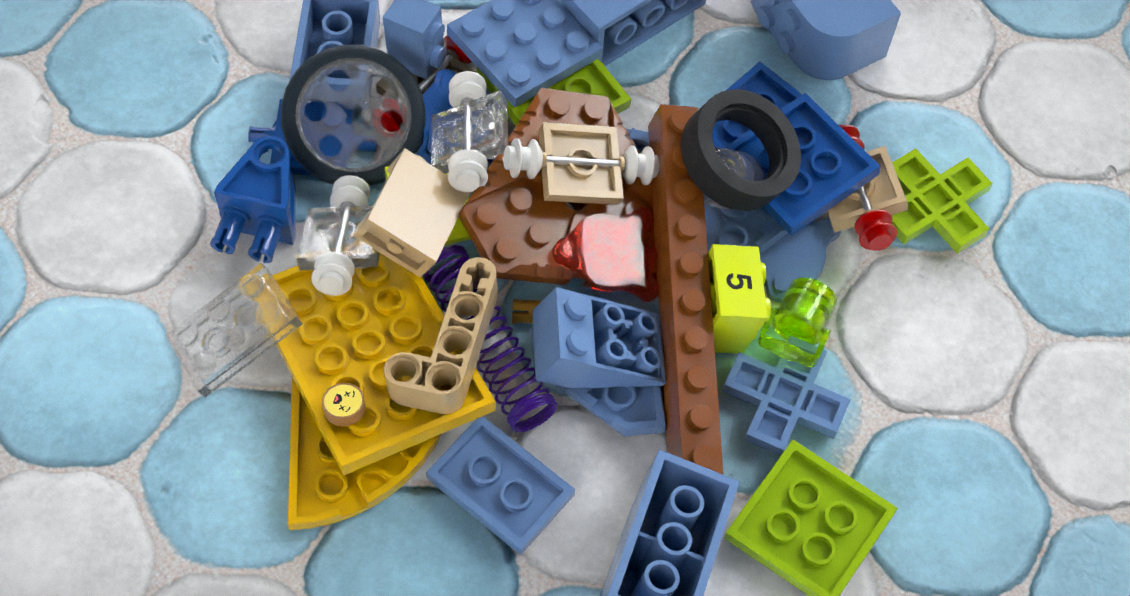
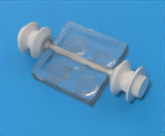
[431,71,508,192]
[296,175,380,296]

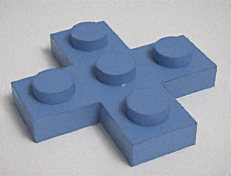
[722,335,851,456]

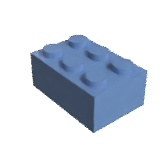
[289,0,380,112]

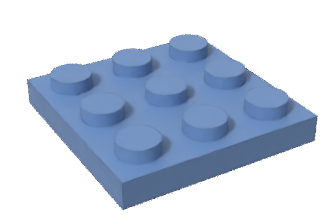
[447,0,603,108]

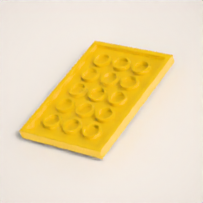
[248,241,496,475]

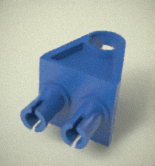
[210,136,296,263]

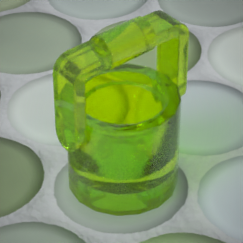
[758,277,837,367]

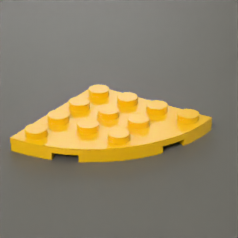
[288,377,442,530]

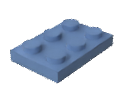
[426,416,575,555]

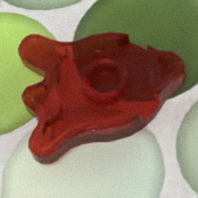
[552,207,660,302]

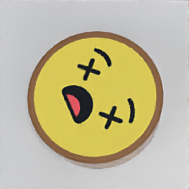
[322,383,365,426]

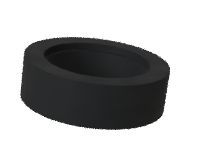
[681,89,801,211]

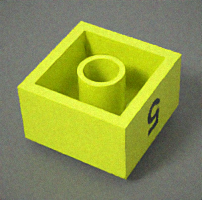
[708,244,771,354]

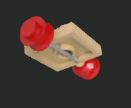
[827,125,908,251]

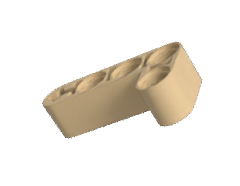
[384,257,498,414]

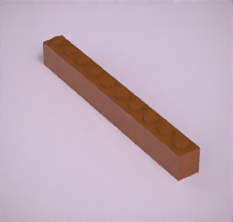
[648,104,724,475]

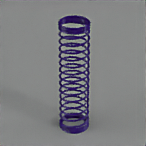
[423,245,558,432]

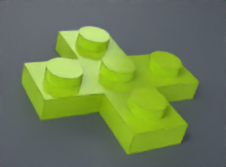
[891,148,993,254]

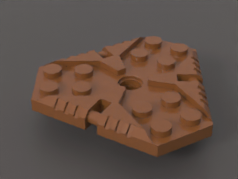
[459,88,657,293]

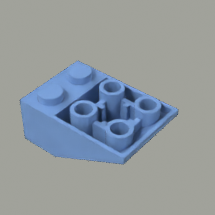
[532,287,666,388]

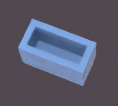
[383,0,447,80]

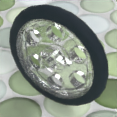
[281,45,425,186]

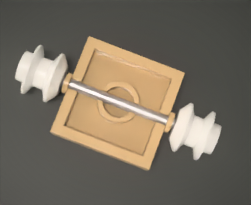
[503,122,659,205]

